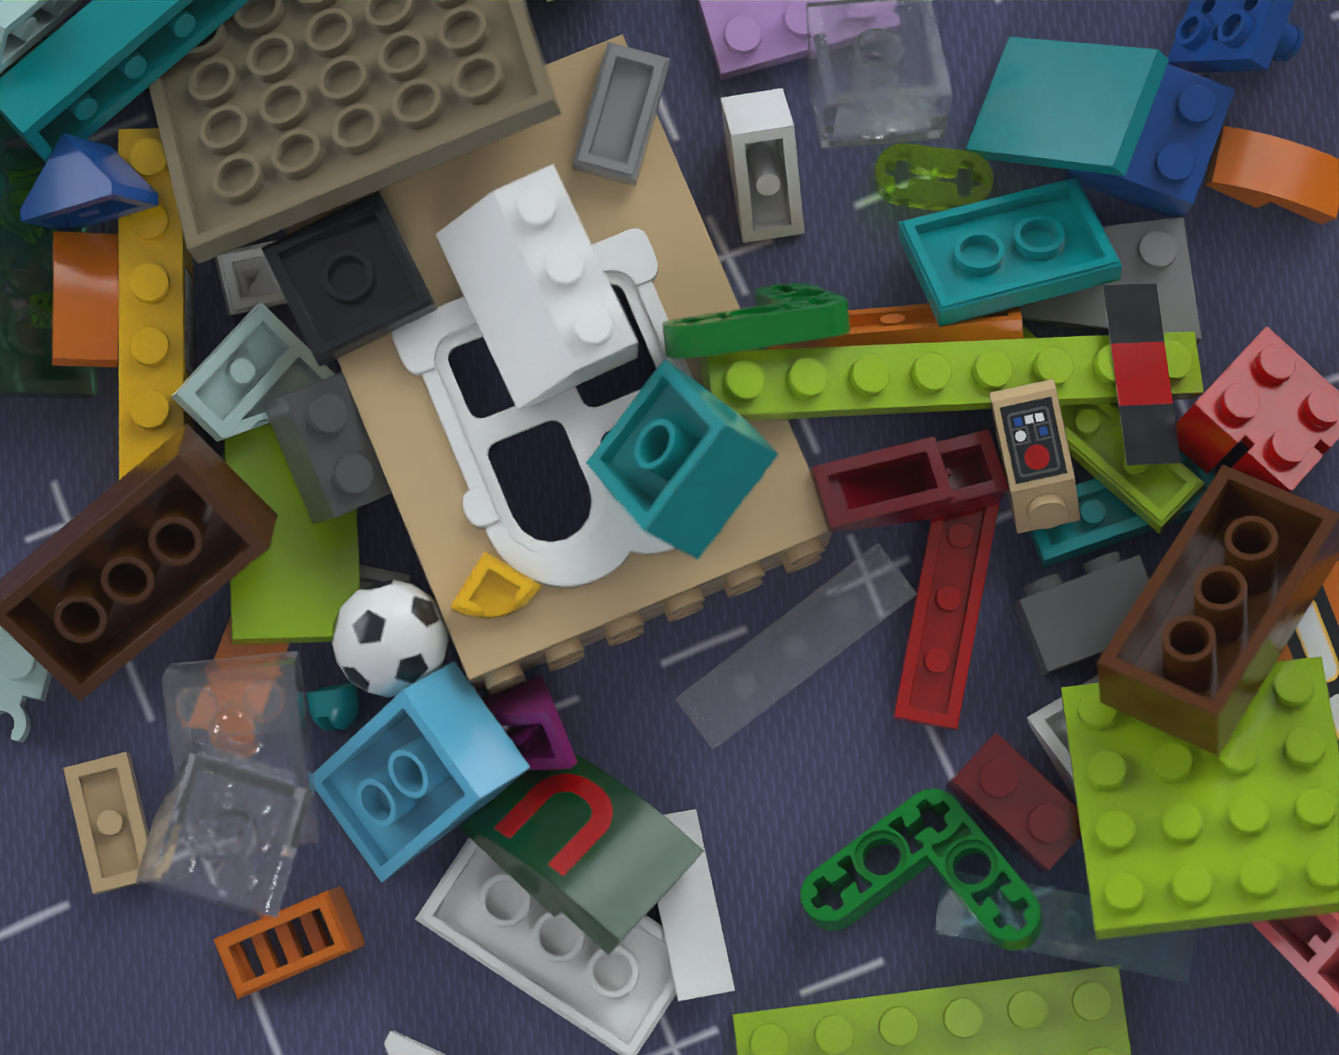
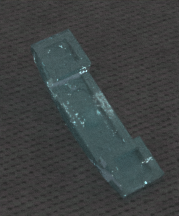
[933,871,1198,983]

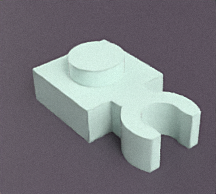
[0,626,52,743]

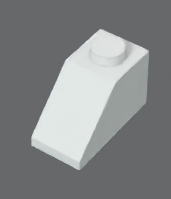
[721,88,805,243]

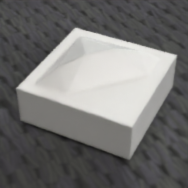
[215,240,288,316]

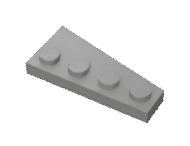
[1020,217,1202,344]

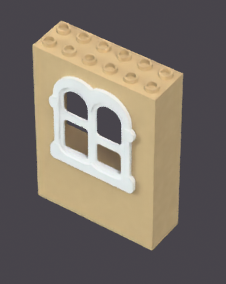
[284,34,833,696]

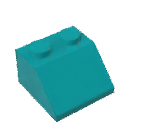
[586,359,779,559]

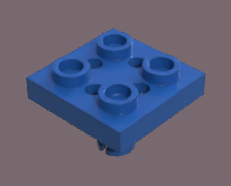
[1168,0,1304,73]

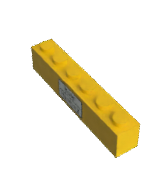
[118,128,194,480]

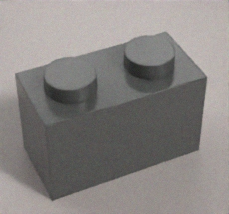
[263,372,392,524]
[1012,551,1149,678]

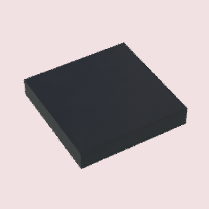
[261,191,437,367]

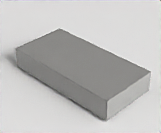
[573,42,670,186]

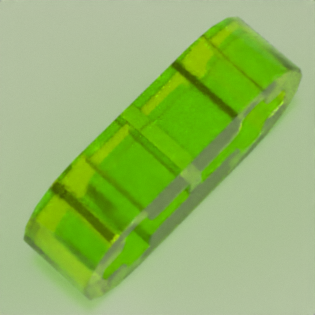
[873,143,994,211]

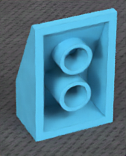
[308,661,530,883]

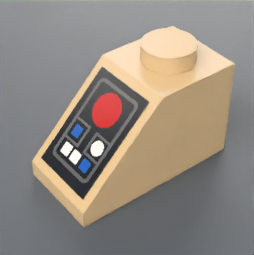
[989,379,1080,534]

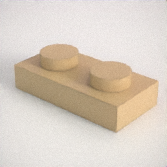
[63,752,160,895]

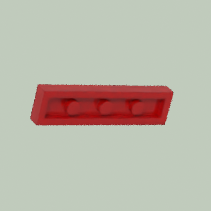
[892,500,1000,731]

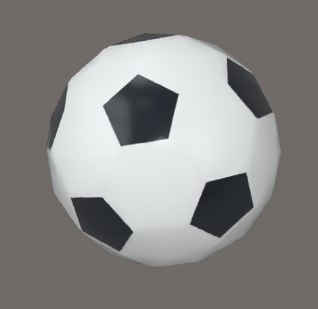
[332,580,449,697]

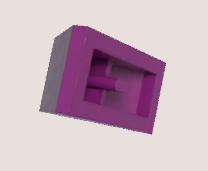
[482,676,577,770]

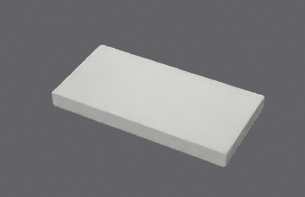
[415,838,677,1055]

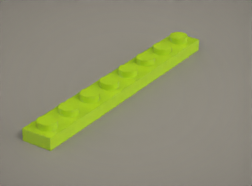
[700,331,1204,421]

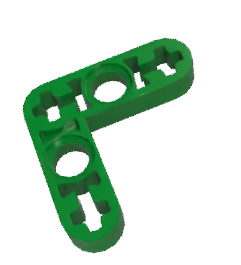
[662,283,850,359]
[800,788,1044,951]

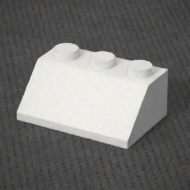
[436,164,638,412]

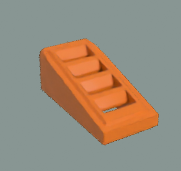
[213,886,365,999]

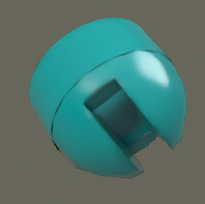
[306,683,360,731]

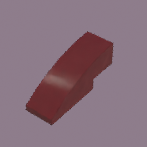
[809,429,1009,532]

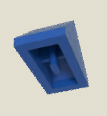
[20,133,159,232]

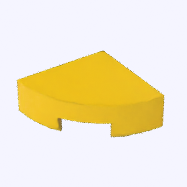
[450,551,542,619]

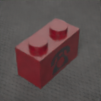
[946,733,1081,873]

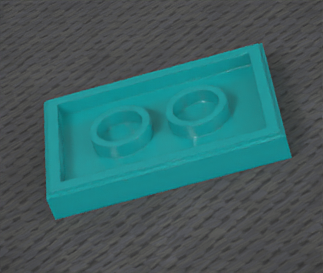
[966,37,1169,176]
[898,177,1122,327]

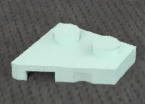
[171,303,350,441]

